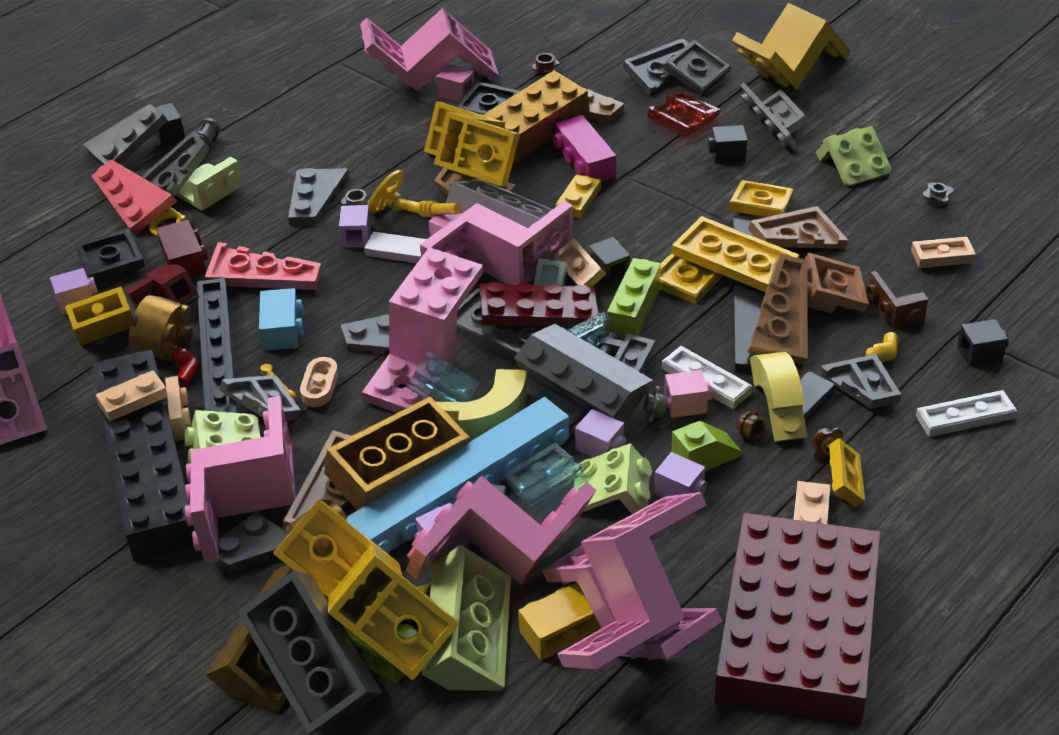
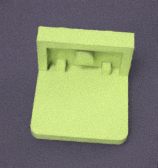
[816,126,891,187]
[177,157,242,210]
[184,410,261,464]
[574,443,652,514]

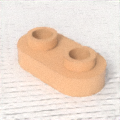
[300,357,338,407]

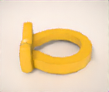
[149,207,188,239]

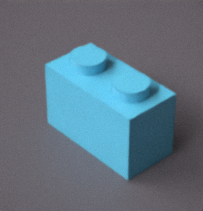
[259,288,303,351]

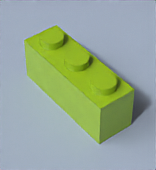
[607,258,661,341]

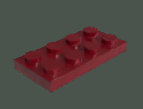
[480,282,599,328]

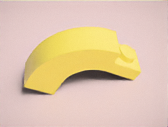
[750,352,807,442]
[436,369,527,442]

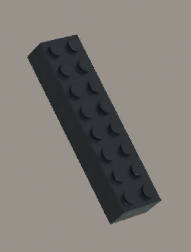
[92,350,195,561]

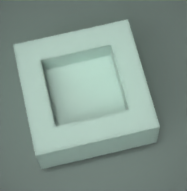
[534,258,568,286]

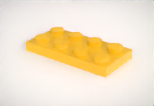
[672,216,799,292]

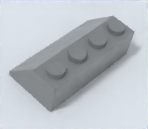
[446,179,552,228]

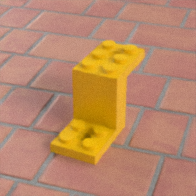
[732,3,851,89]
[424,101,520,187]
[273,498,459,680]

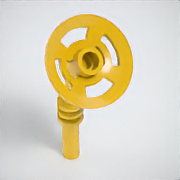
[367,170,461,217]

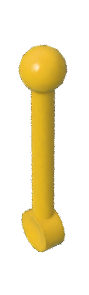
[261,364,296,400]

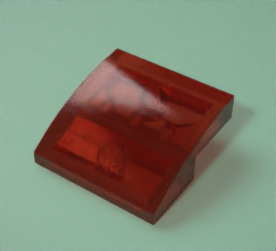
[647,91,720,136]

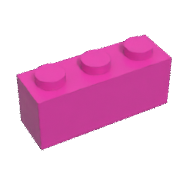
[552,115,616,181]

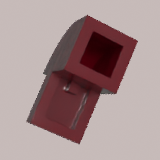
[125,265,199,310]

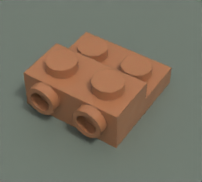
[805,253,869,313]

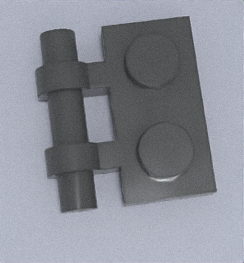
[598,332,655,373]

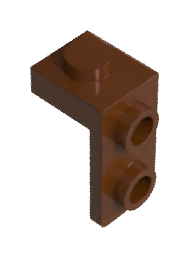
[866,271,928,329]

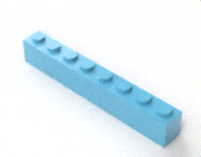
[347,397,569,554]

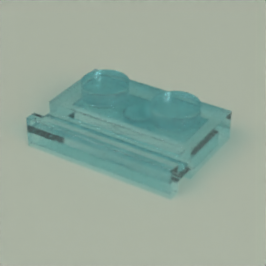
[406,351,480,402]
[503,443,584,507]

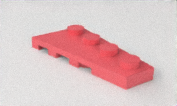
[91,159,177,235]
[205,242,322,290]

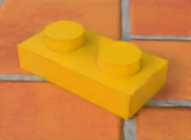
[556,174,601,219]
[829,438,865,507]

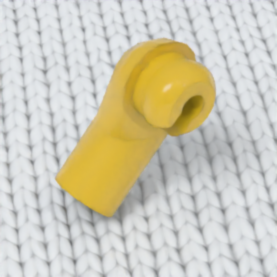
[865,332,899,363]

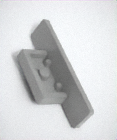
[740,82,808,152]

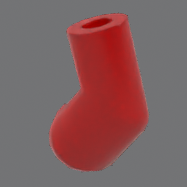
[173,348,200,388]

